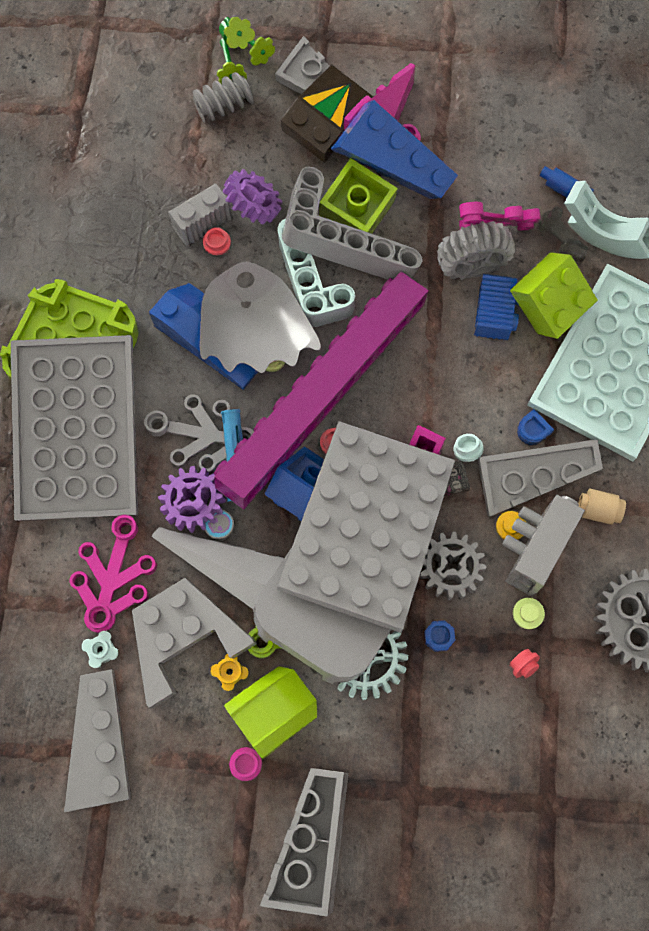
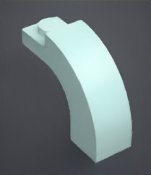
[564,181,649,259]

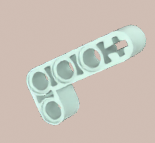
[278,219,355,327]

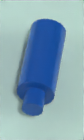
[539,166,594,198]

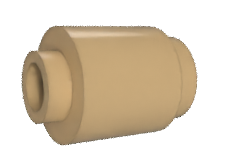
[578,488,626,525]

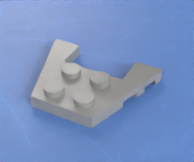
[132,578,257,708]

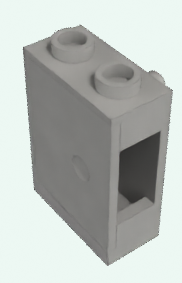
[502,495,585,597]

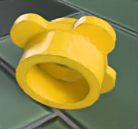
[211,654,249,691]

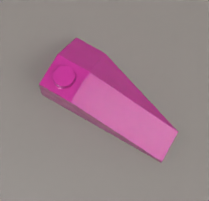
[344,63,415,169]

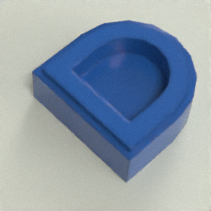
[517,409,554,445]

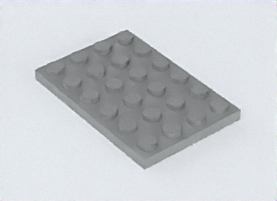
[11,335,138,521]
[277,421,455,633]

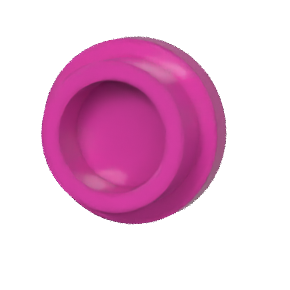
[229,747,262,781]

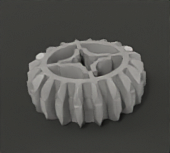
[437,221,515,280]

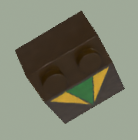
[280,64,373,163]

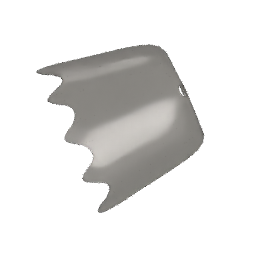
[200,261,321,373]

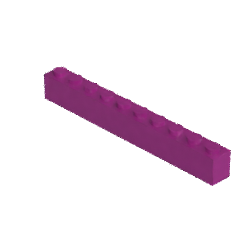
[214,272,429,510]

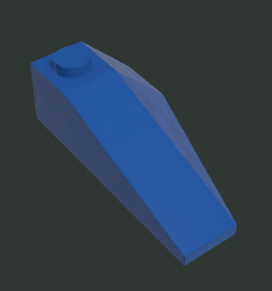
[149,283,258,390]

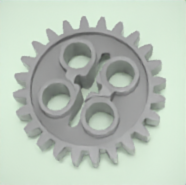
[593,569,649,673]

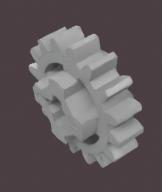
[419,532,486,600]

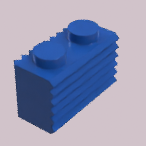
[474,274,519,340]

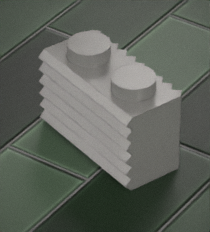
[168,184,232,246]

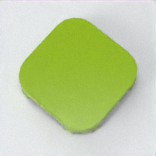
[0,279,139,379]

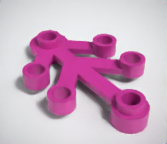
[459,202,541,231]
[69,515,157,633]

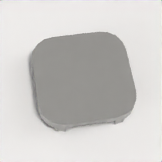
[253,549,391,684]

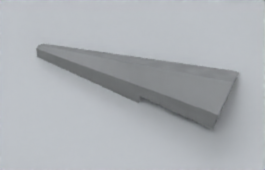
[151,527,284,609]

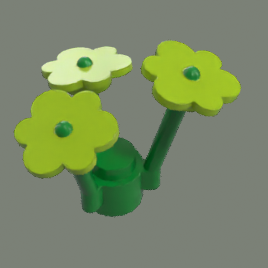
[217,17,275,85]

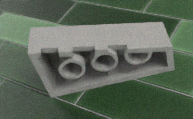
[260,768,349,916]

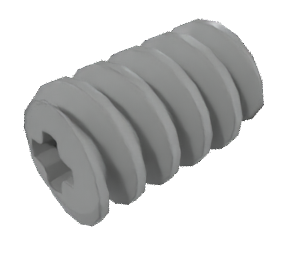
[193,72,254,123]

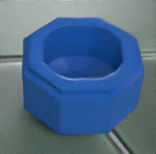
[424,620,455,652]

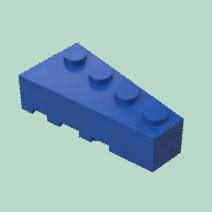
[331,100,458,199]

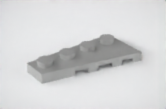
[478,440,603,517]
[64,669,131,812]

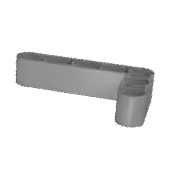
[282,166,422,280]

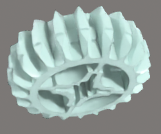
[337,631,408,700]

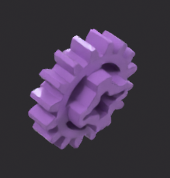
[223,169,282,224]
[158,466,226,533]

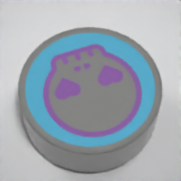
[205,510,235,541]

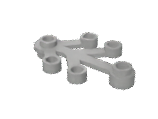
[144,394,254,474]

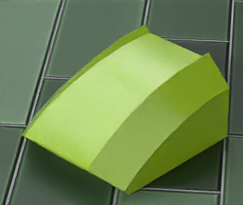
[224,666,317,759]

